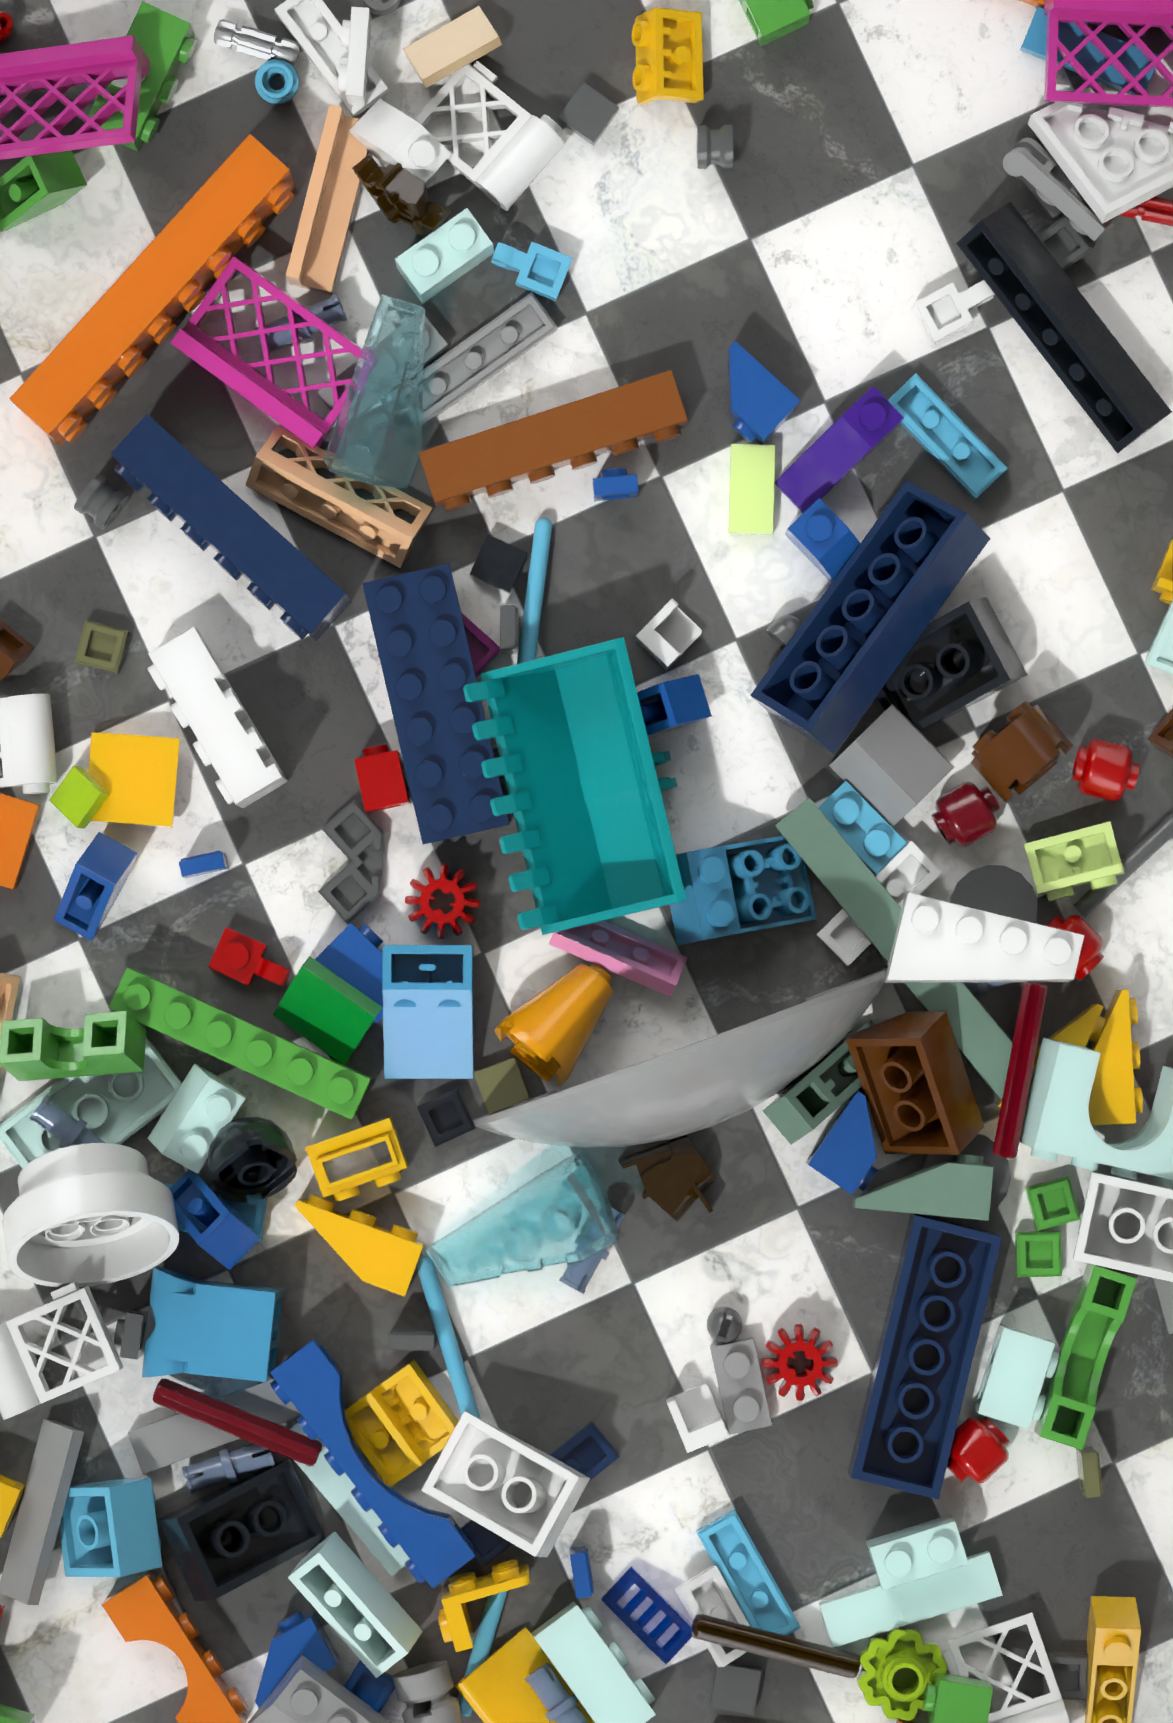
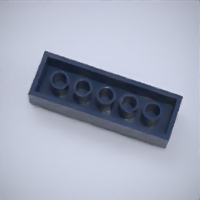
[111,414,351,641]
[750,480,991,754]
[362,563,510,845]
[848,1213,1002,1500]

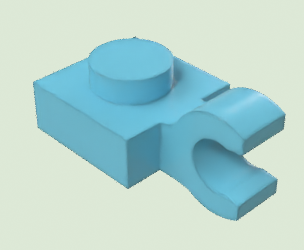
[491,242,573,301]

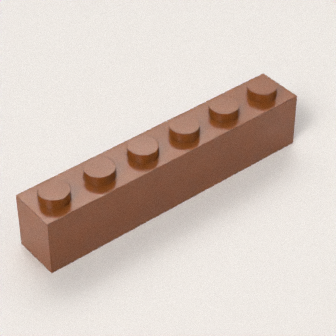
[418,370,688,511]

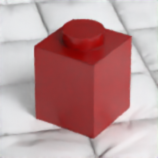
[354,744,410,813]

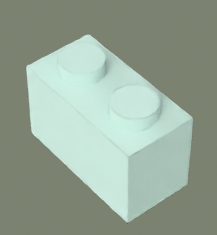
[395,208,494,304]
[148,1064,246,1174]
[973,1324,1059,1429]
[866,1514,969,1591]

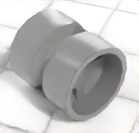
[392,1660,464,1723]

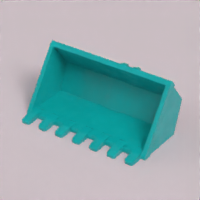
[463,637,687,935]

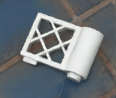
[414,60,565,211]
[0,694,58,794]
[0,1281,124,1420]
[942,1612,1071,1723]

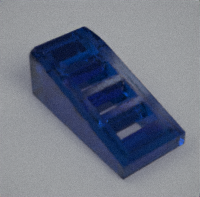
[601,1566,692,1664]

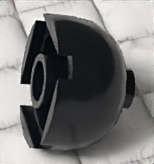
[207,1117,297,1203]

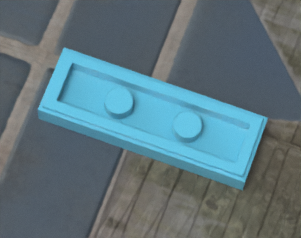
[888,373,1007,500]
[696,1509,801,1636]

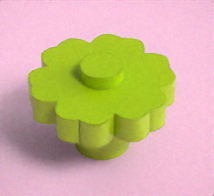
[857,1627,948,1721]

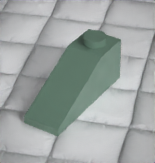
[763,1019,875,1145]
[852,1154,994,1221]

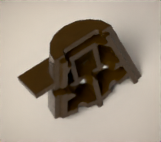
[352,155,451,237]
[618,1135,716,1222]

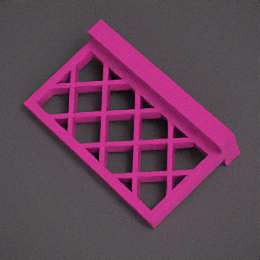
[1044,0,1173,108]
[0,35,150,160]
[170,256,378,448]

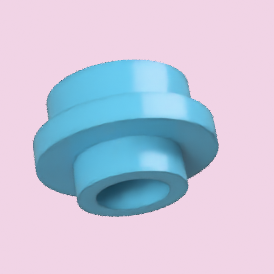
[255,59,299,104]

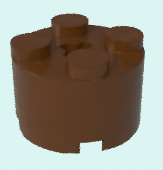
[971,701,1073,803]

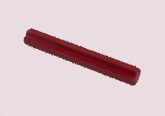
[993,982,1047,1159]
[153,1378,322,1467]

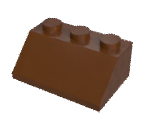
[846,1011,984,1155]

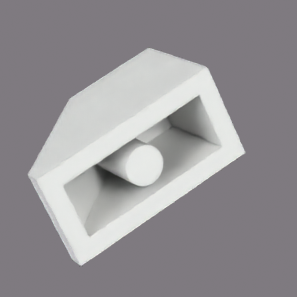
[349,98,452,183]

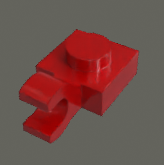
[208,927,291,986]

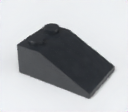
[877,597,1028,732]
[158,1459,326,1601]

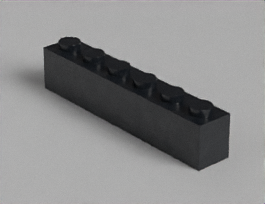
[956,202,1172,454]

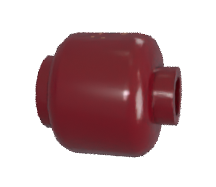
[931,781,1000,847]

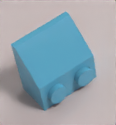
[59,1478,162,1577]

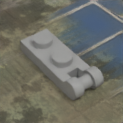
[1003,137,1115,241]

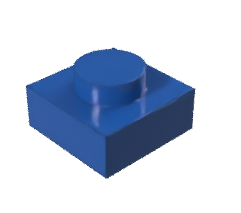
[593,468,639,502]

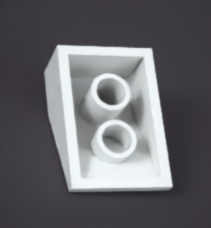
[1073,1171,1173,1282]
[421,1411,590,1557]

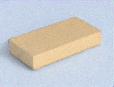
[403,6,502,88]

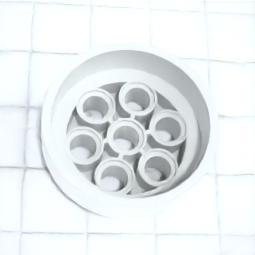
[2,1143,179,1287]

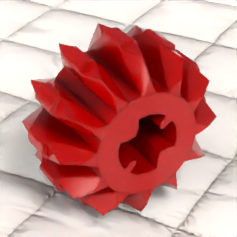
[405,864,481,940]
[761,1324,838,1401]

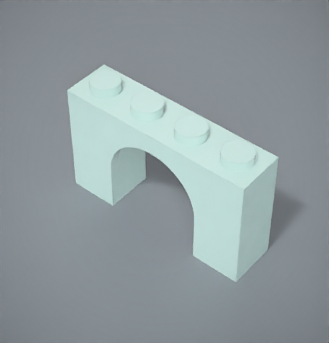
[1019,1037,1173,1188]

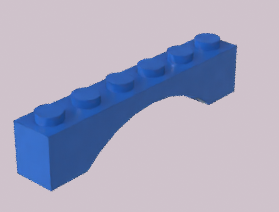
[270,1337,477,1589]

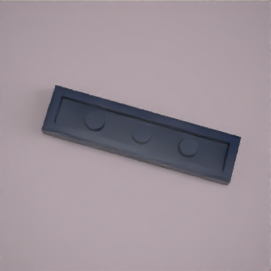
[461,1421,620,1570]

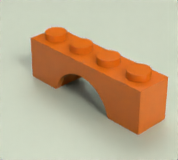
[102,1569,249,1723]

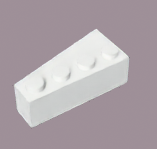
[147,627,288,808]
[884,893,1084,983]

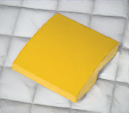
[88,732,180,827]
[345,1360,459,1487]

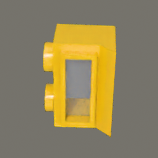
[305,1117,409,1202]

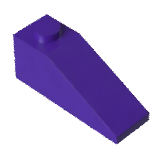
[774,386,904,514]

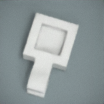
[913,280,995,344]

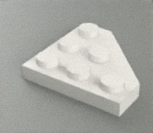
[1028,102,1173,224]

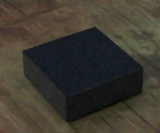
[470,534,528,594]
[417,1088,476,1147]

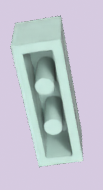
[288,1531,423,1678]
[531,1601,656,1723]

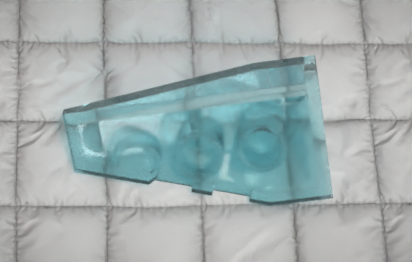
[323,293,425,488]
[426,1150,620,1287]

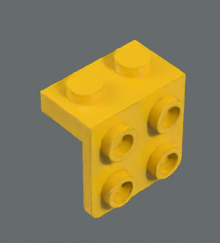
[438,1559,531,1652]

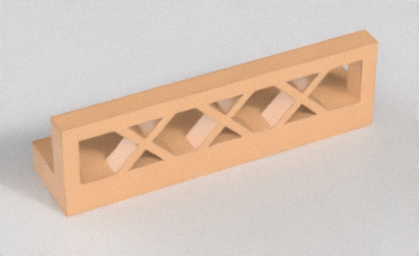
[286,104,369,295]
[245,425,433,568]

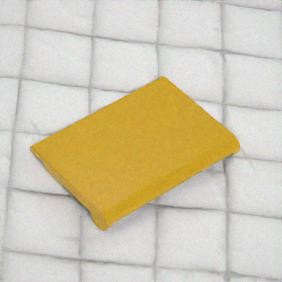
[455,1627,594,1723]

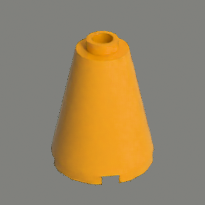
[494,963,614,1087]

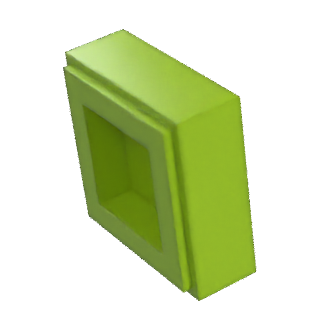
[49,766,110,829]

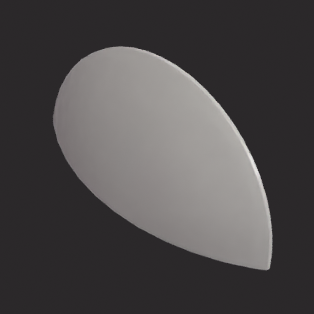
[472,968,887,1148]

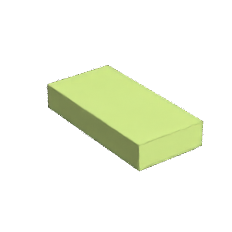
[728,444,775,535]

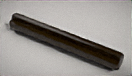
[691,1614,861,1678]

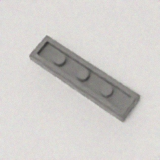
[389,292,558,432]
[128,1378,301,1474]
[0,1419,84,1605]

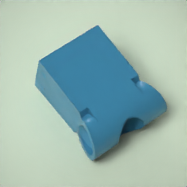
[142,1266,284,1382]

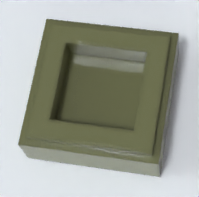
[74,620,129,674]
[473,1057,530,1114]
[1076,1447,1103,1498]

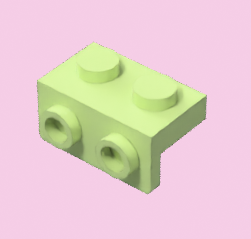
[1024,822,1124,901]

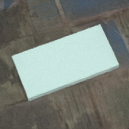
[0,1036,182,1169]

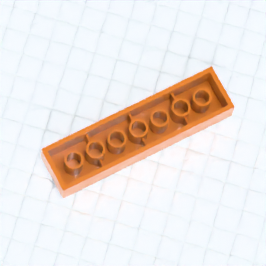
[9,134,296,447]

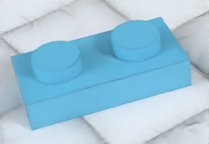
[818,781,908,875]

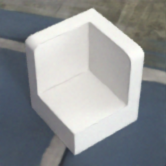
[635,598,702,670]
[666,1383,729,1453]

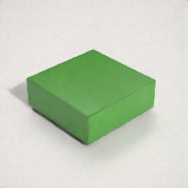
[1024,1176,1081,1231]
[1015,1231,1062,1277]

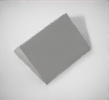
[829,704,954,827]

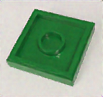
[272,956,383,1065]

